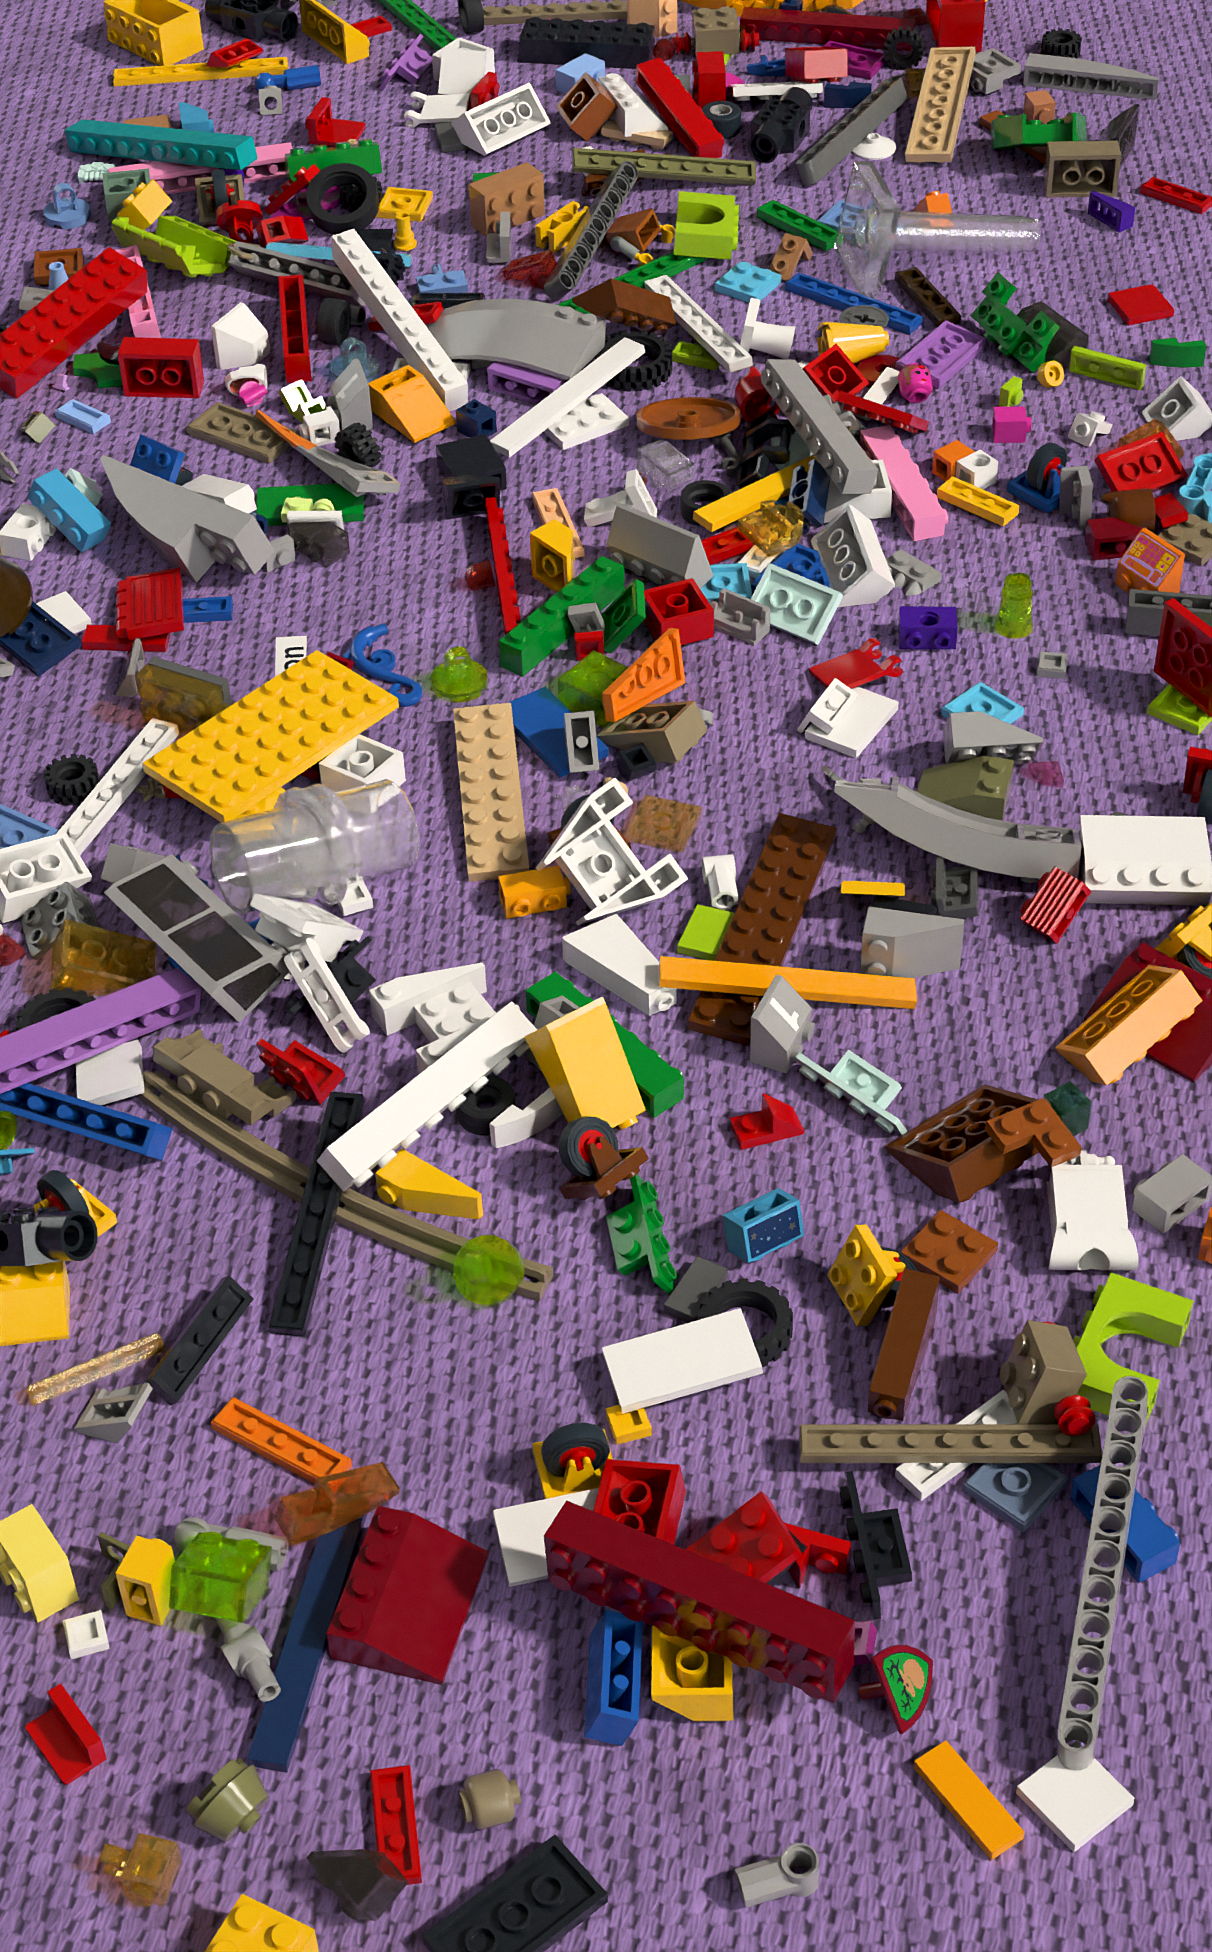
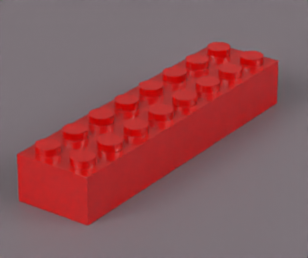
[0,247,148,399]

